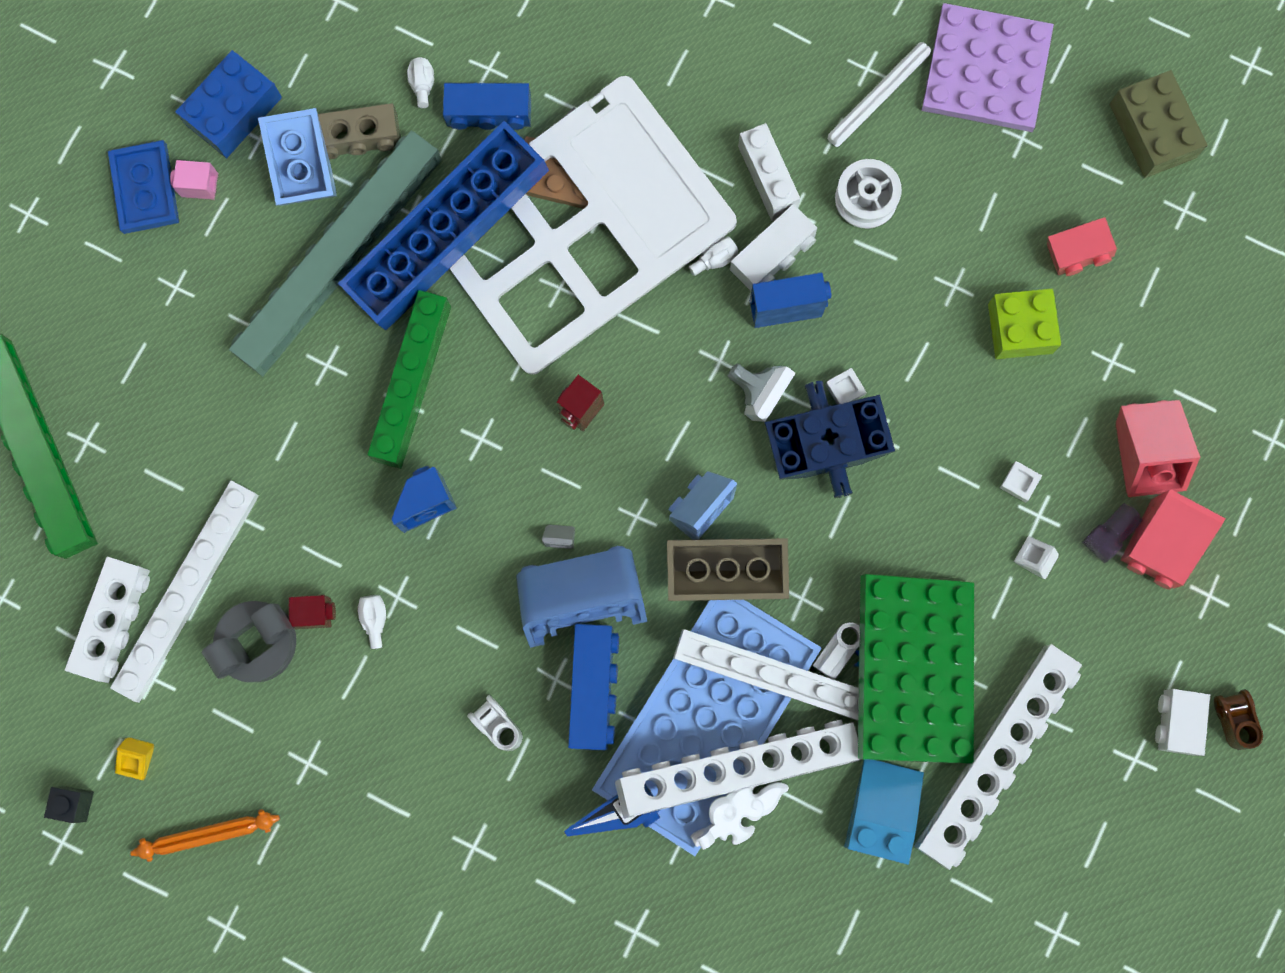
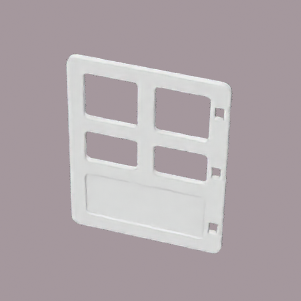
[450,76,737,374]

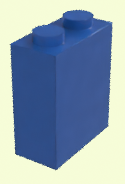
[749,273,831,328]

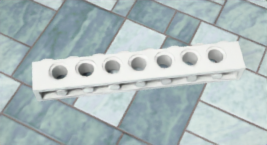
[914,644,1082,870]
[615,720,861,819]

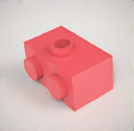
[1047,217,1117,276]

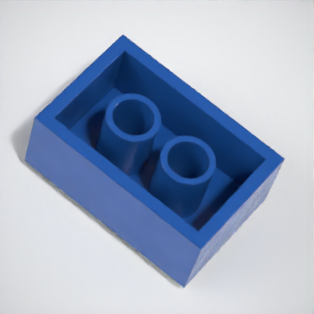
[175,50,282,159]

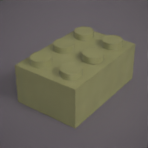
[1109,70,1208,178]

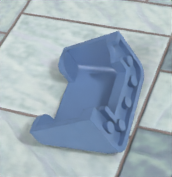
[516,546,647,648]

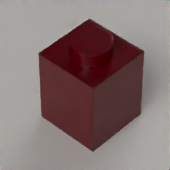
[289,595,336,630]

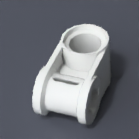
[467,695,523,751]

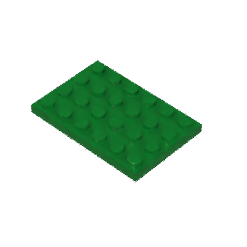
[858,574,974,764]

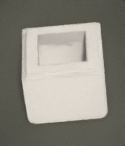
[1014,536,1059,579]

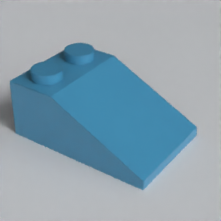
[844,759,924,865]

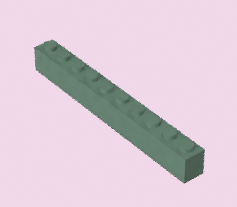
[229,130,442,377]

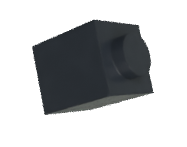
[44,786,94,823]

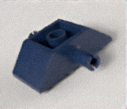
[765,381,895,498]

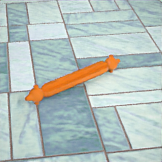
[130,809,280,862]

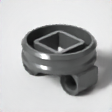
[201,601,296,682]

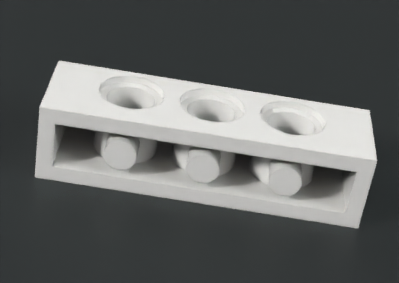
[65,557,150,683]

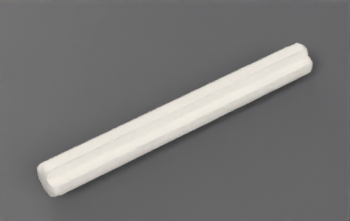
[827,42,931,147]

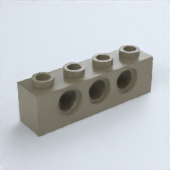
[318,103,401,159]

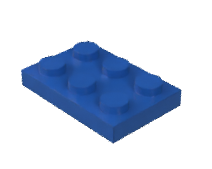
[108,140,179,234]

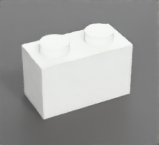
[1155,689,1210,756]

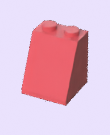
[1115,400,1200,497]
[1120,489,1226,590]

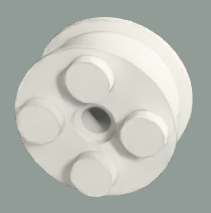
[835,159,902,229]

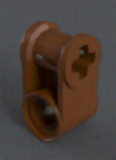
[1214,689,1263,750]

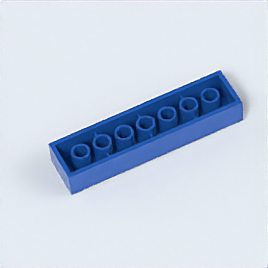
[338,121,549,330]

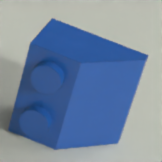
[392,466,457,533]

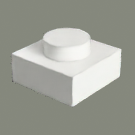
[825,368,867,405]
[1000,461,1042,503]

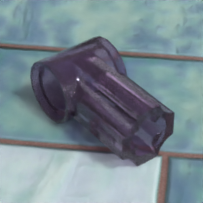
[1082,503,1143,564]

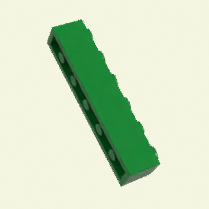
[367,290,451,469]

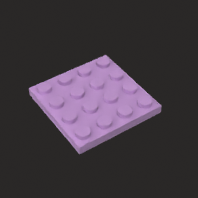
[921,3,1054,132]

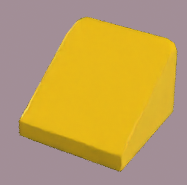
[115,738,154,781]

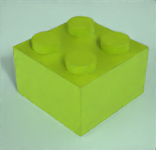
[988,288,1061,359]

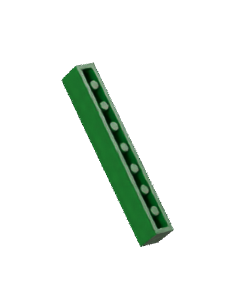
[0,334,98,559]

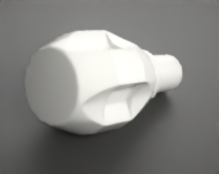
[407,57,434,108]
[689,236,738,276]
[358,595,386,649]

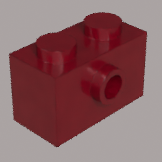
[556,374,604,432]

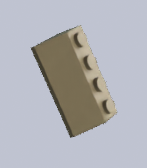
[667,538,789,601]

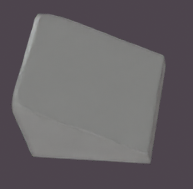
[542,525,575,549]

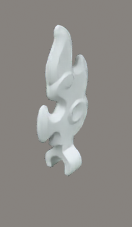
[690,782,789,850]

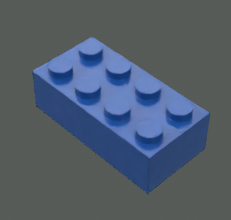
[568,624,619,750]

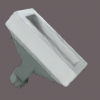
[727,363,795,422]

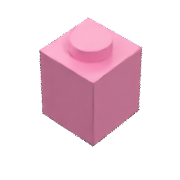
[170,160,218,200]

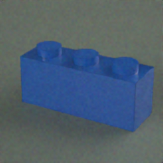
[443,83,531,130]

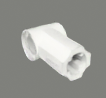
[812,623,860,680]

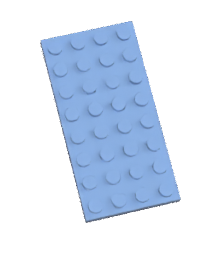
[592,600,822,856]

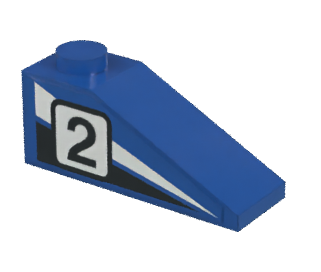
[564,783,660,837]

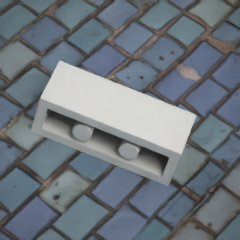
[738,123,801,221]
[730,204,817,291]

